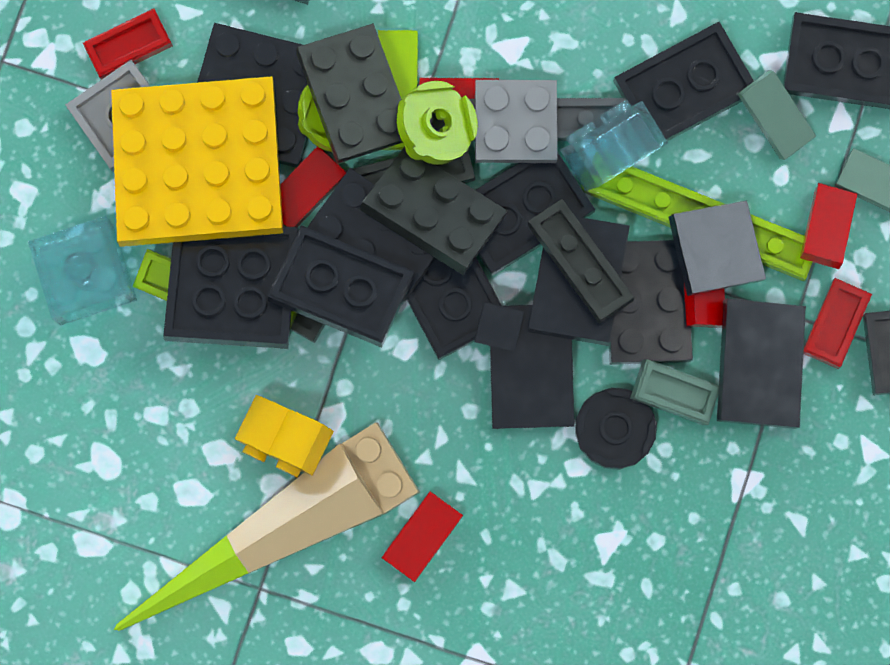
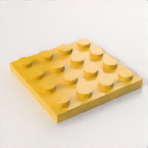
[111,76,283,247]

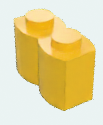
[235,395,334,478]

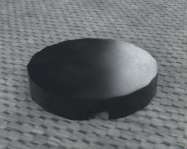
[575,387,657,470]

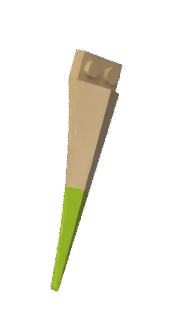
[114,422,420,631]

